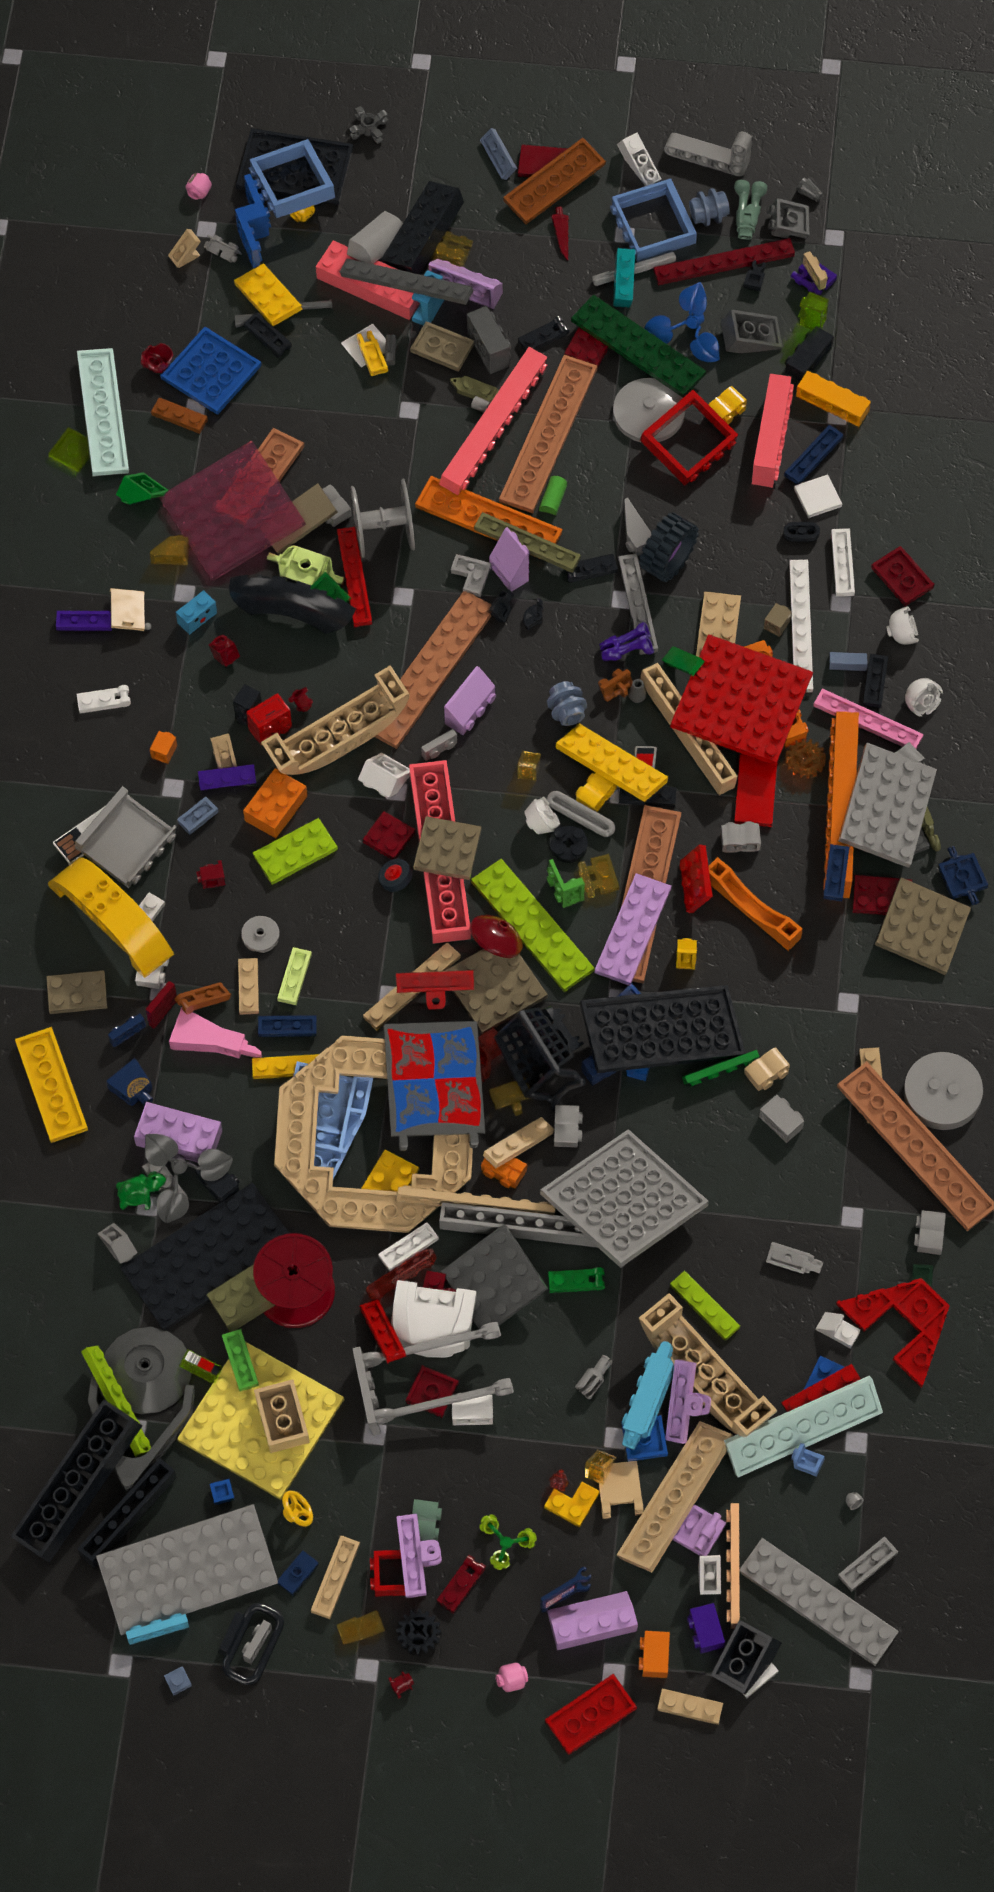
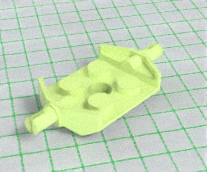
[267,545,345,586]

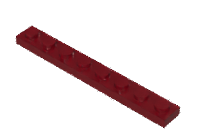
[654,238,795,286]

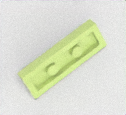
[277,947,312,1005]

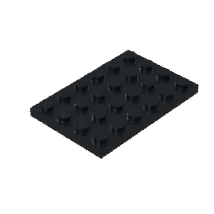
[236,128,353,205]

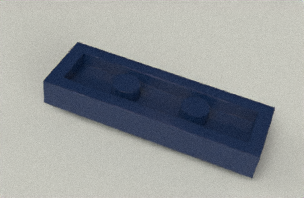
[823,844,849,901]
[258,1015,317,1037]

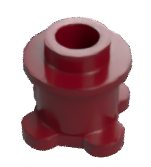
[288,687,313,712]
[388,1671,414,1699]

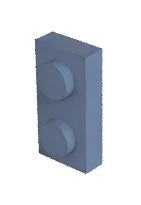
[177,797,218,835]

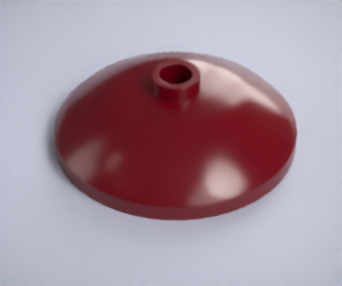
[470,915,523,958]

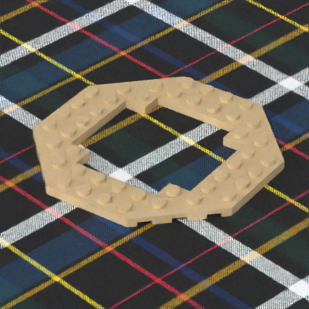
[274,1036,473,1233]

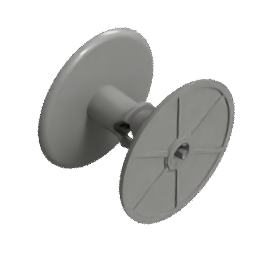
[350,478,415,558]

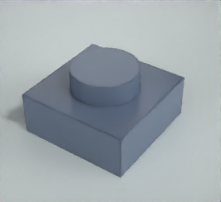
[164,1666,192,1696]

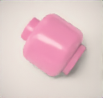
[186,173,212,200]
[496,1663,528,1692]

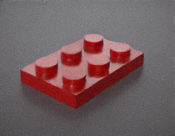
[679,844,713,913]

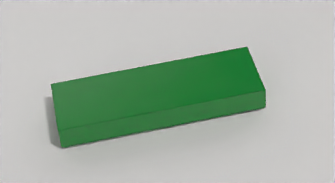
[662,646,704,676]

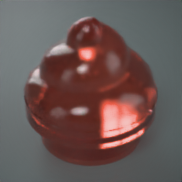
[548,1469,569,1491]

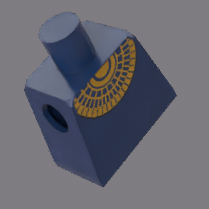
[106,1058,153,1106]

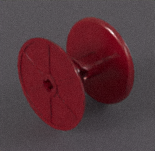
[253,1233,335,1328]

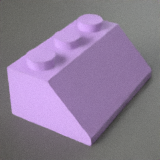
[444,666,496,735]

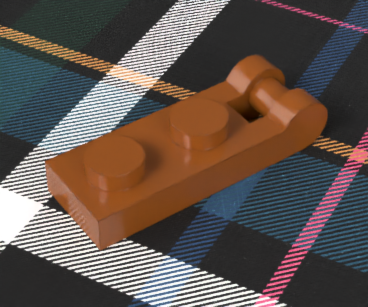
[175,982,231,1014]

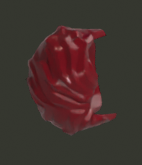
[141,343,173,373]

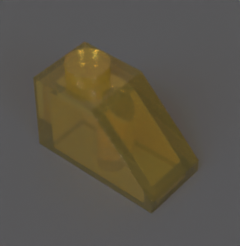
[150,535,190,565]

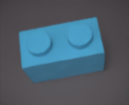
[176,590,217,635]

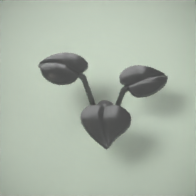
[145,1134,233,1223]

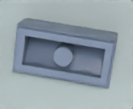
[829,652,867,671]

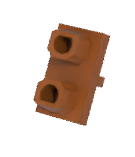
[598,669,633,702]

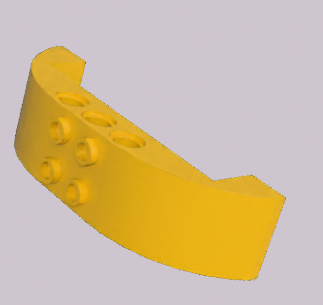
[48,857,174,978]

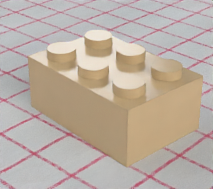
[254,1379,310,1453]

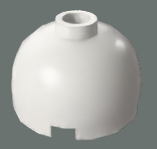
[886,606,919,645]
[905,678,943,716]

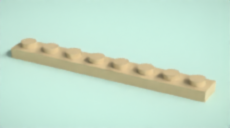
[396,1185,555,1215]

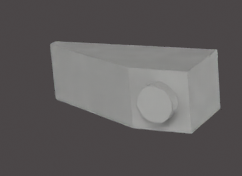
[624,498,652,557]

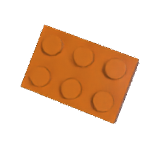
[243,768,307,839]

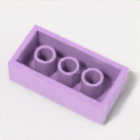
[134,1102,222,1162]

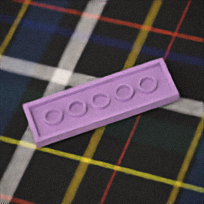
[594,873,672,986]

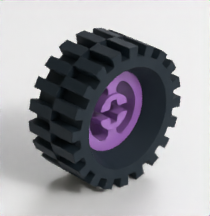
[639,512,699,582]

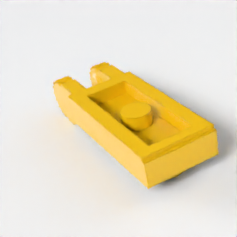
[356,330,388,376]

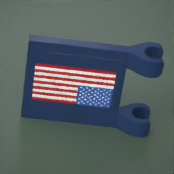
[540,1567,591,1613]

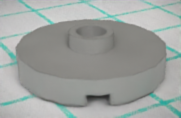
[242,916,280,953]

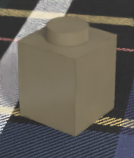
[764,603,792,637]

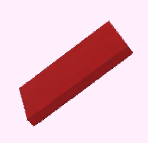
[734,754,777,827]
[545,1674,637,1755]

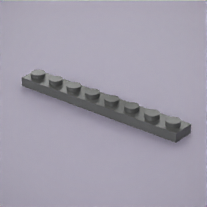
[340,258,473,305]

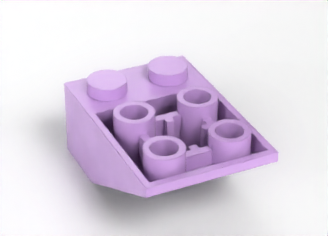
[489,527,529,591]

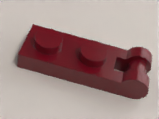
[437,1554,486,1614]

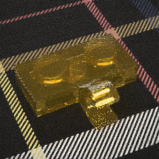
[489,1077,530,1116]

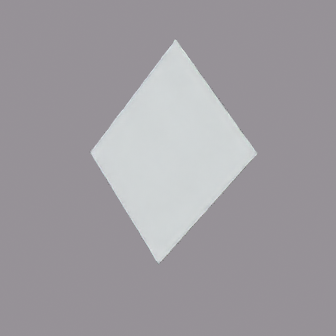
[341,324,386,367]

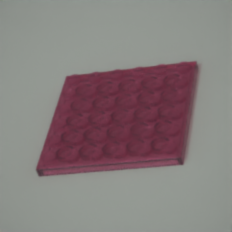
[159,440,306,581]

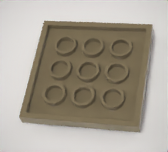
[875,877,971,975]
[445,949,548,1035]

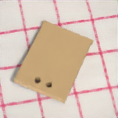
[110,588,145,631]

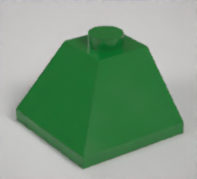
[116,472,171,504]

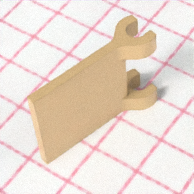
[597,1461,643,1519]

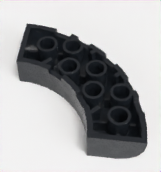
[229,574,356,634]

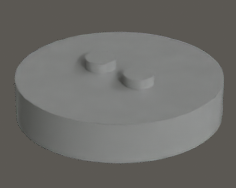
[903,1052,983,1130]

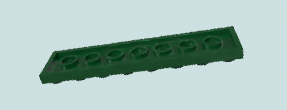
[571,294,706,398]

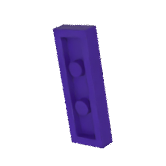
[56,611,112,631]
[198,764,256,791]

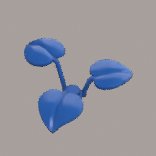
[644,282,720,362]

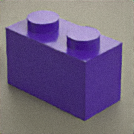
[687,1603,725,1654]

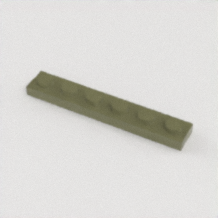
[474,512,581,573]

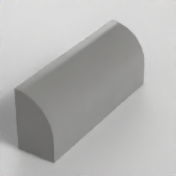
[347,211,403,264]

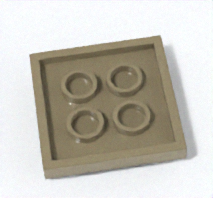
[414,816,482,880]

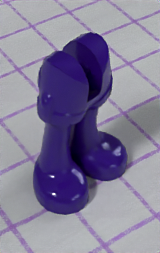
[599,622,654,661]

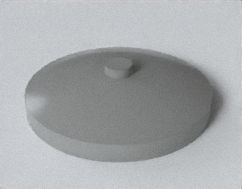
[613,378,685,442]

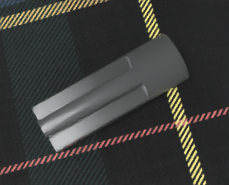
[385,334,396,366]

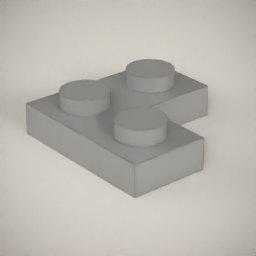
[451,554,491,597]

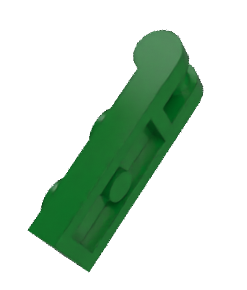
[548,1267,605,1293]

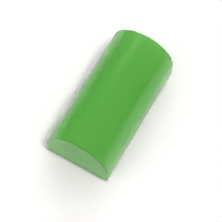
[539,476,567,515]

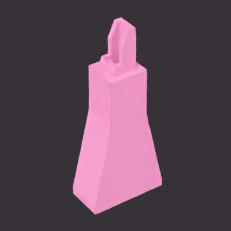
[169,1007,262,1059]

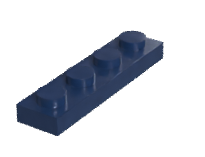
[784,425,844,485]

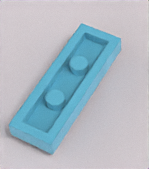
[126,1613,189,1645]

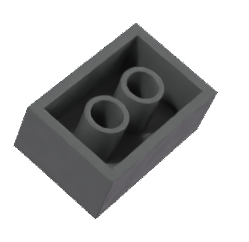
[467,306,511,374]

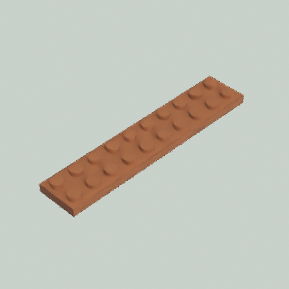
[499,355,597,513]
[375,591,492,749]
[621,805,682,984]
[837,1061,994,1232]

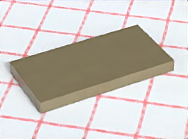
[258,483,338,555]

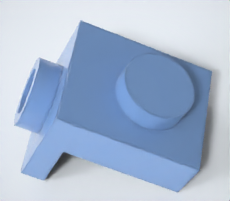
[791,1443,825,1477]

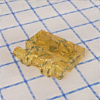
[431,231,473,267]
[578,854,619,898]

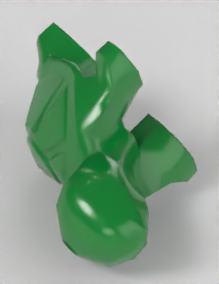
[116,1171,166,1210]

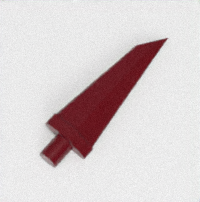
[551,207,569,260]

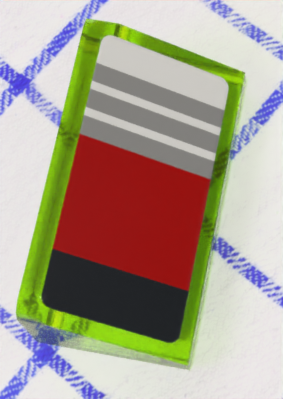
[179,1349,223,1383]

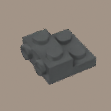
[768,198,810,239]

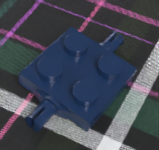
[938,846,988,905]

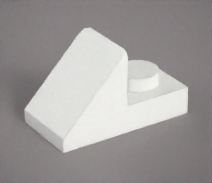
[816,1312,861,1349]

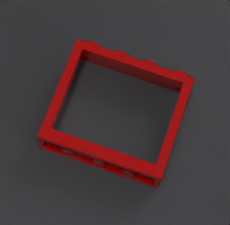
[640,390,738,486]

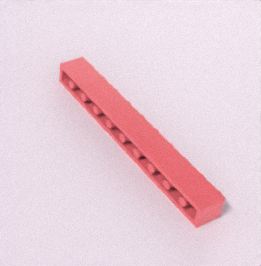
[439,347,548,495]

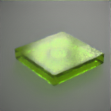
[48,427,90,472]

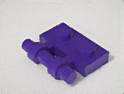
[791,263,837,296]

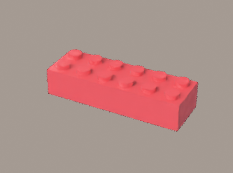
[316,240,420,320]
[752,374,794,487]

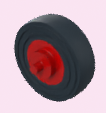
[378,859,413,892]

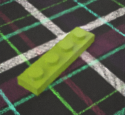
[670,1271,740,1341]

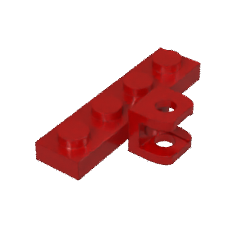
[396,970,474,1009]

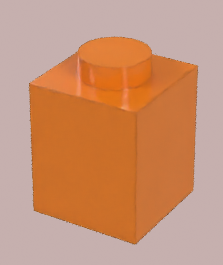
[150,731,177,764]

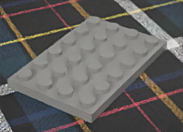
[838,743,937,868]

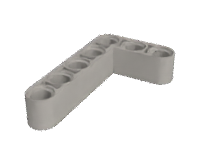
[664,131,752,176]

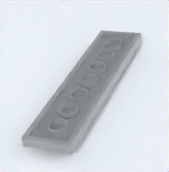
[739,1538,899,1666]

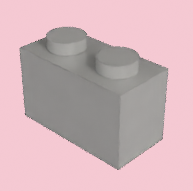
[759,1095,804,1143]

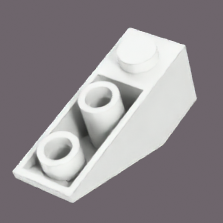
[617,133,661,186]

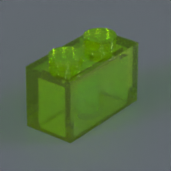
[798,291,829,330]

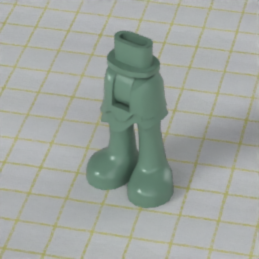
[734,180,768,240]

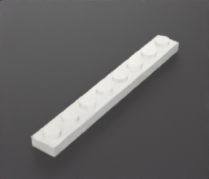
[789,560,813,692]

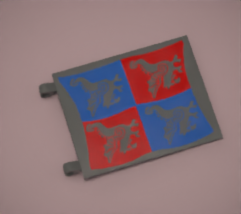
[384,1021,485,1151]

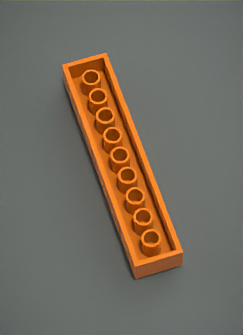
[823,711,859,898]

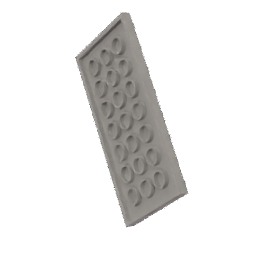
[96,1504,278,1635]

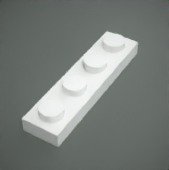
[831,529,855,596]

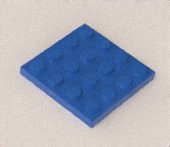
[161,327,262,415]

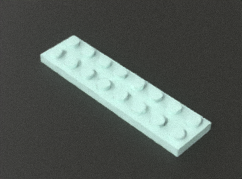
[77,348,129,476]
[724,1376,883,1477]

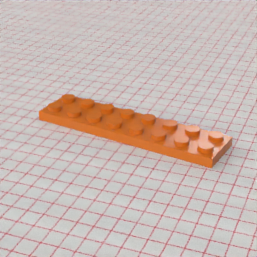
[415,476,563,559]

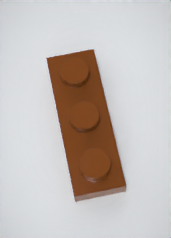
[151,397,208,434]

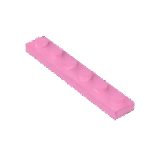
[814,689,923,749]

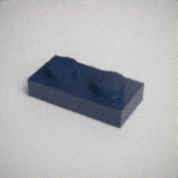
[108,1014,146,1047]

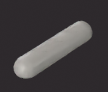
[547,791,615,837]

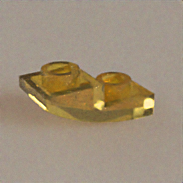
[337,1611,385,1645]

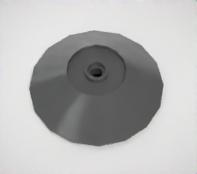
[104,1327,192,1414]

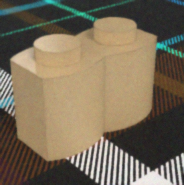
[744,1047,790,1091]

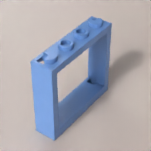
[248,139,335,218]
[610,179,697,262]

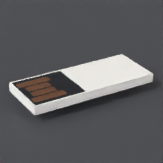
[53,806,105,865]

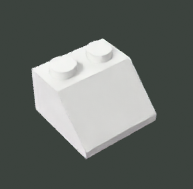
[358,753,410,797]

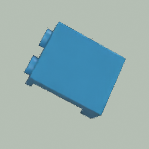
[412,271,444,326]

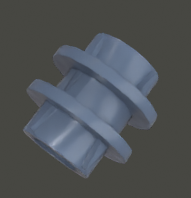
[689,188,730,227]
[547,681,587,726]

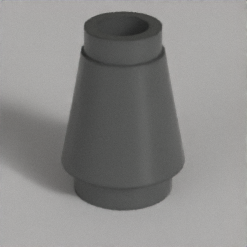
[796,177,823,202]
[628,679,647,703]

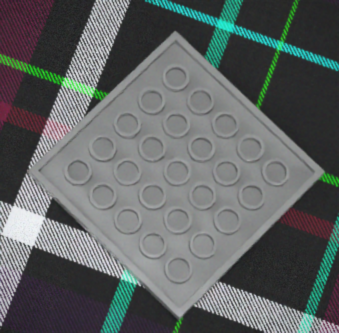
[540,1129,709,1268]

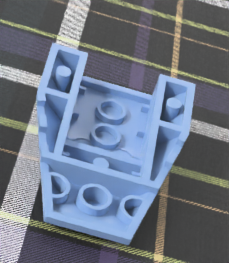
[294,1061,373,1179]

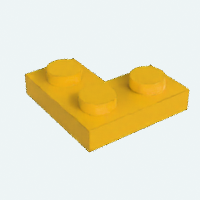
[544,1482,600,1528]

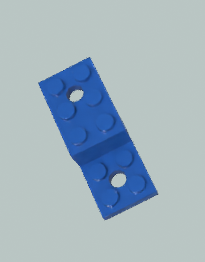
[235,174,271,269]

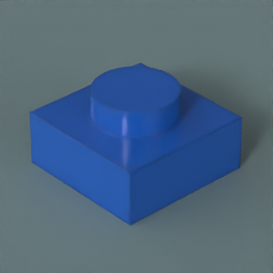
[210,1479,235,1505]

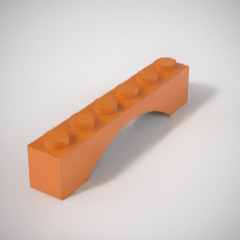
[709,857,803,951]

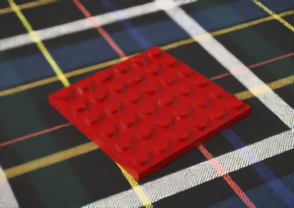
[670,634,813,766]

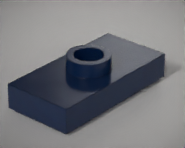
[277,1551,319,1596]

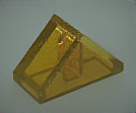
[518,751,541,781]
[585,1450,616,1485]

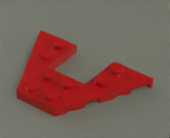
[836,1278,950,1388]

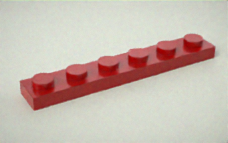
[337,527,372,627]

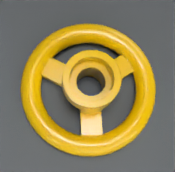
[282,1491,313,1527]

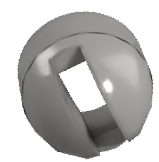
[846,1492,864,1510]

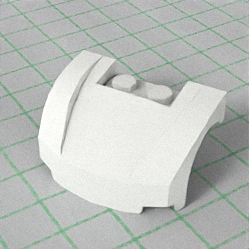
[391,1280,476,1358]

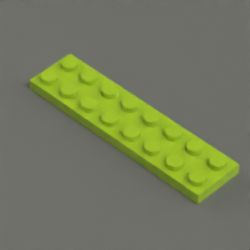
[471,859,595,992]

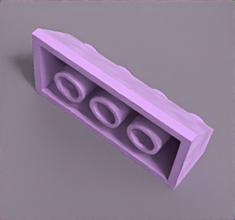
[429,259,503,309]
[547,1591,638,1650]

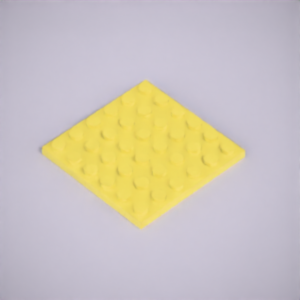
[177,1342,344,1500]

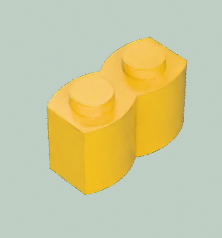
[708,386,747,425]
[575,773,617,812]

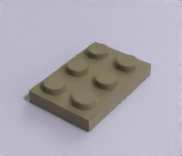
[410,321,474,372]
[47,970,108,1014]

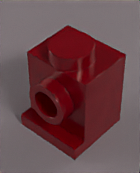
[196,860,226,889]

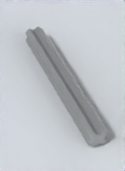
[592,252,676,286]

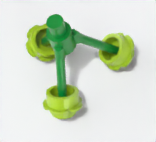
[479,1515,537,1570]

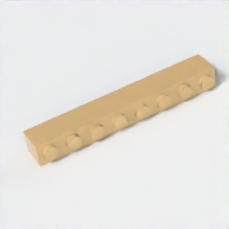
[640,663,738,795]

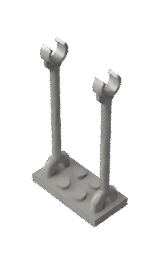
[352,1322,514,1436]

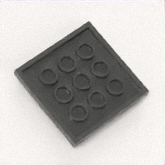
[441,1224,548,1329]

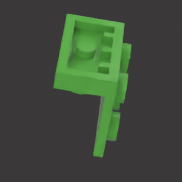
[547,859,585,908]

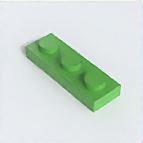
[222,1329,259,1392]

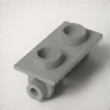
[204,234,242,263]

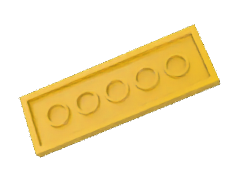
[556,723,668,802]
[15,1027,88,1143]

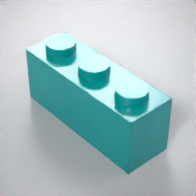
[613,248,635,308]

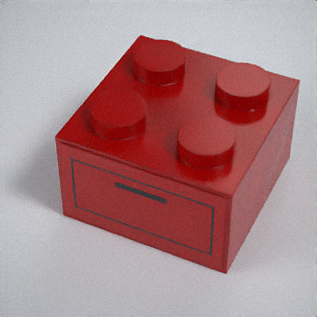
[246,693,292,745]

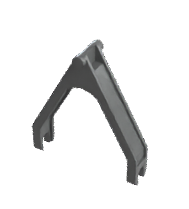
[88,1376,195,1495]

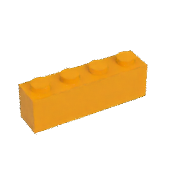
[796,371,871,427]

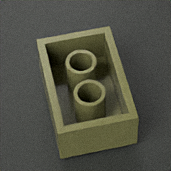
[207,1265,275,1332]

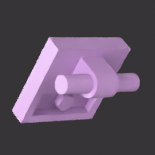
[673,1505,726,1556]

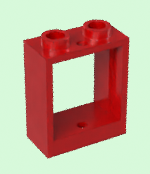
[370,1550,406,1597]

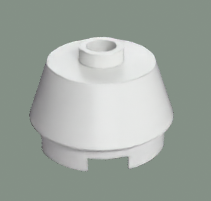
[524,797,560,834]

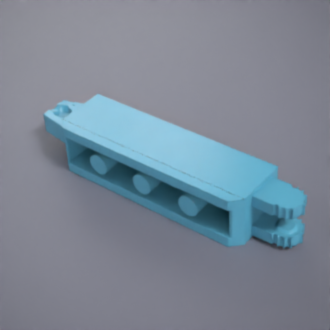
[622,1341,674,1450]

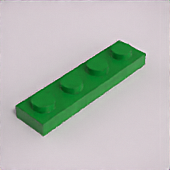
[682,1050,759,1086]

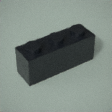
[785,326,834,381]

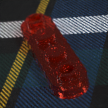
[366,1249,437,1300]

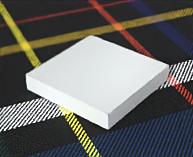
[794,475,842,518]

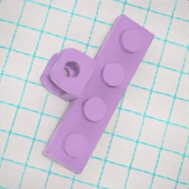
[665,1359,711,1444]
[397,1514,442,1598]

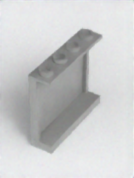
[75,786,176,888]

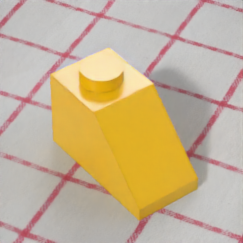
[676,938,697,969]

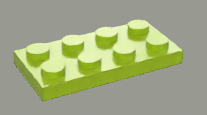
[253,818,338,885]

